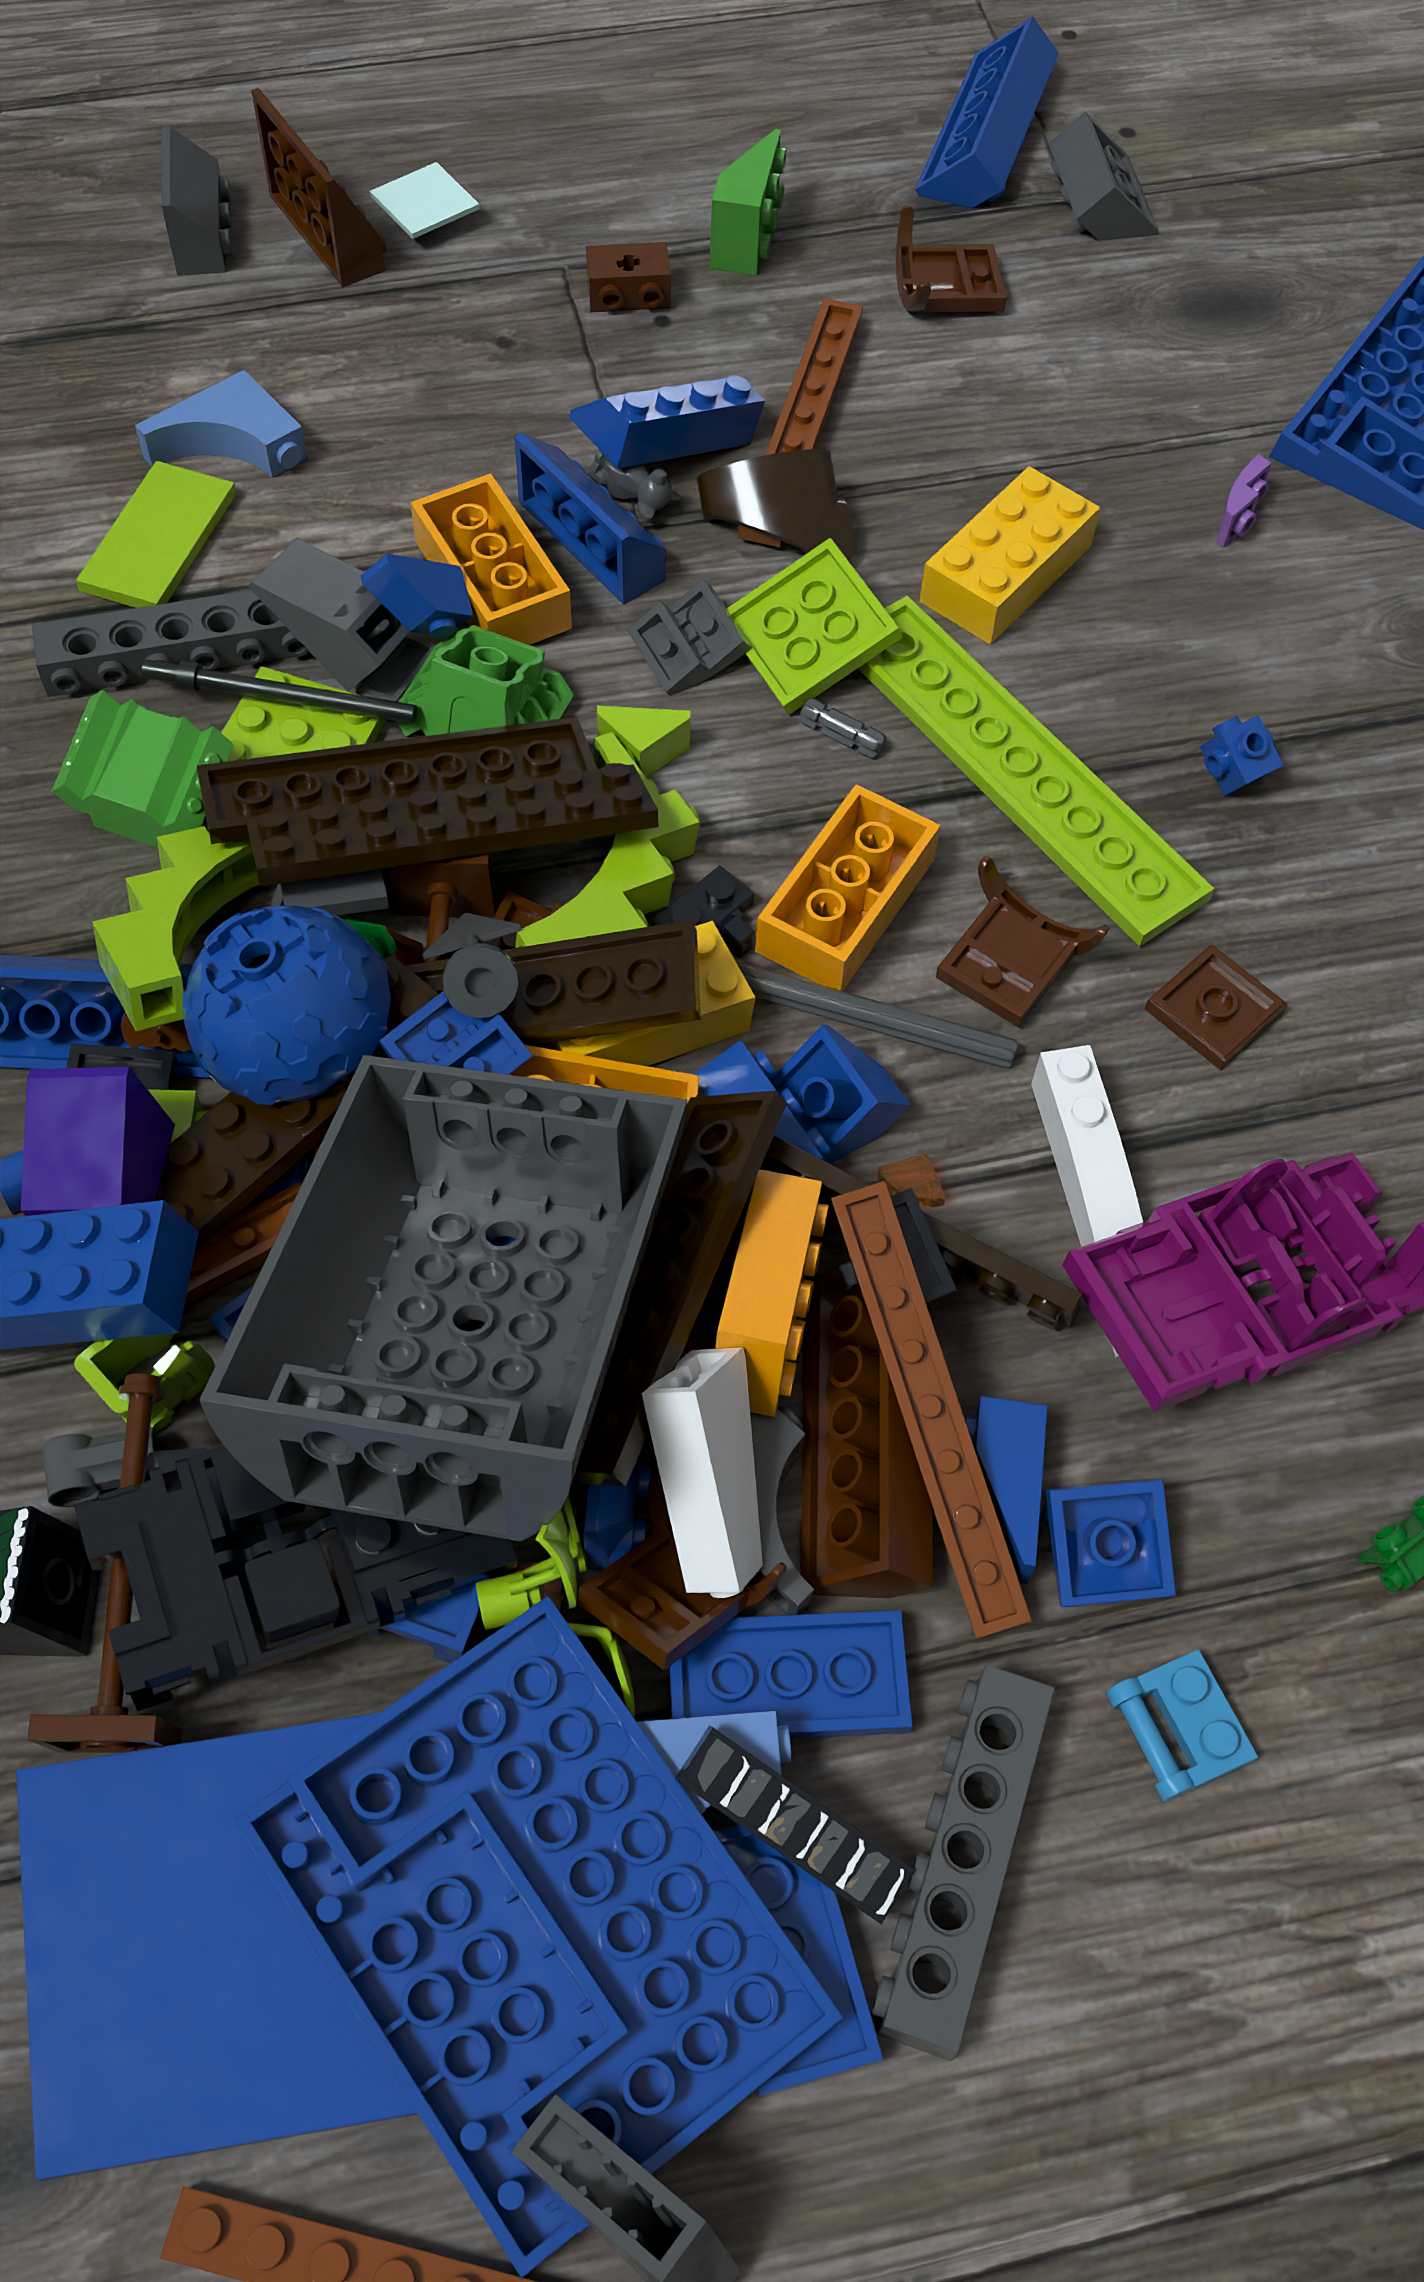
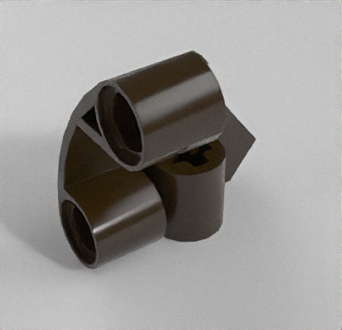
[697,449,857,560]

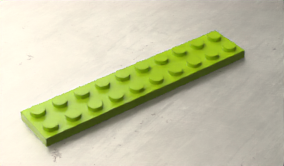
[858,596,1215,947]

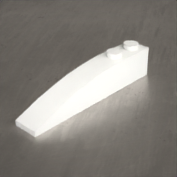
[1031,1045,1143,1357]

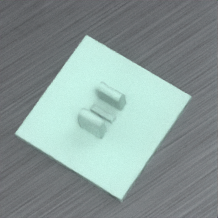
[370,162,480,239]

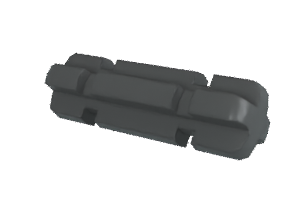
[800,698,886,758]

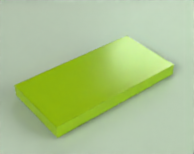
[76,461,237,608]

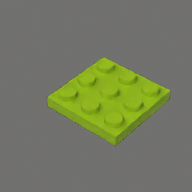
[727,538,903,715]
[221,666,387,762]

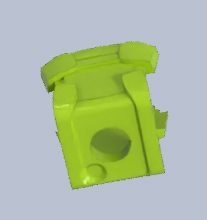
[74,1333,215,1433]

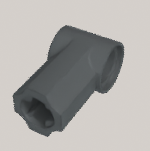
[42,1427,160,1507]

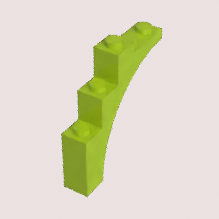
[515,732,700,948]
[92,826,259,1031]

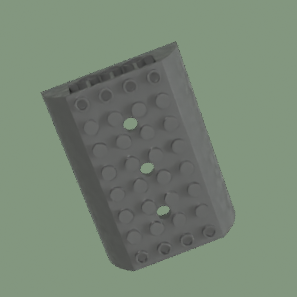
[200,1055,687,1541]

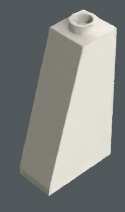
[642,1347,763,1598]

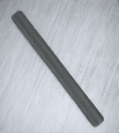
[736,962,1018,1068]

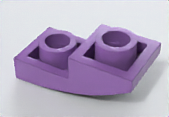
[1217,454,1272,548]

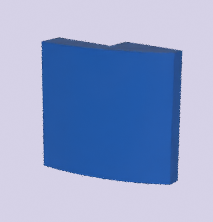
[379,991,533,1075]

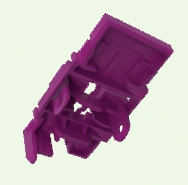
[1062,1152,1424,1412]

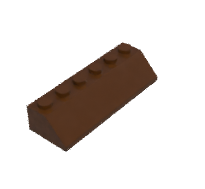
[800,1270,933,1598]

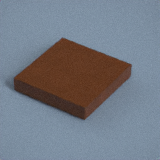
[1145,944,1287,1071]

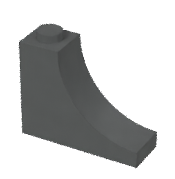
[750,1406,814,1615]
[511,2094,741,2282]

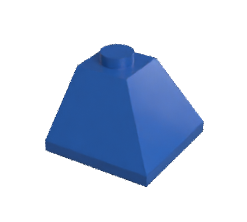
[771,1024,911,1164]

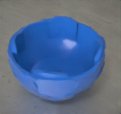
[183,905,391,1105]

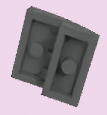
[627,579,752,696]

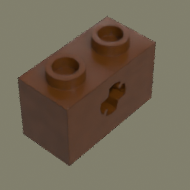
[586,242,671,312]

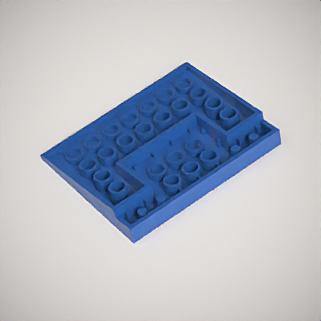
[1269,256,1424,530]
[233,1596,843,2278]
[16,1713,418,2181]

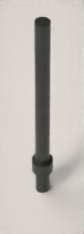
[142,659,417,724]

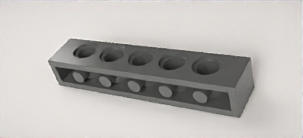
[32,590,311,697]
[872,1664,1055,2061]

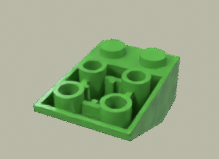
[710,129,787,275]

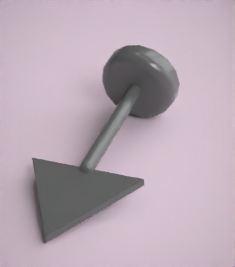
[422,913,522,1018]

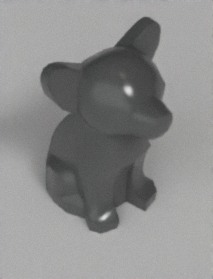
[587,450,681,522]

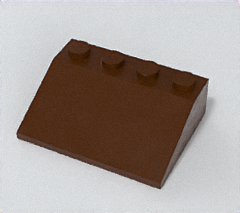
[251,88,387,288]

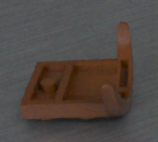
[896,205,1007,313]
[936,856,1109,1028]
[577,1475,787,1670]

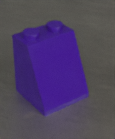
[20,1066,175,1216]

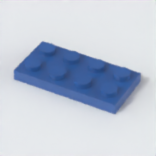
[670,1610,912,1739]
[714,1825,883,2098]

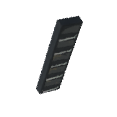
[675,1725,915,1925]

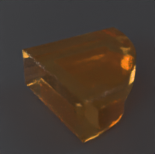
[877,1153,946,1208]

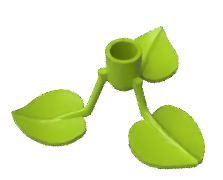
[476,1485,635,1718]

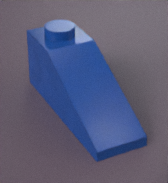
[964,1396,1048,1584]

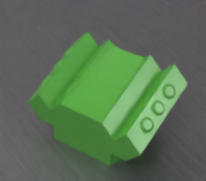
[396,625,574,737]
[51,690,234,848]

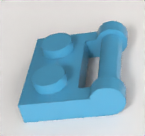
[1106,1649,1258,1803]

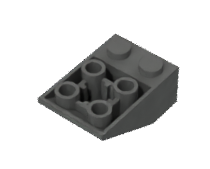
[248,538,410,692]

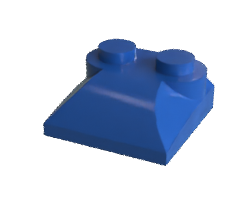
[584,1453,652,1570]
[1044,1479,1176,1607]

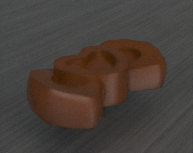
[121,1013,191,1052]

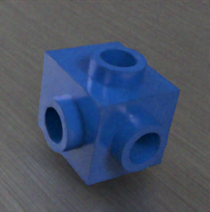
[1199,715,1284,796]

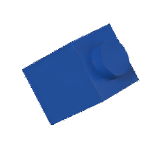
[361,553,473,639]

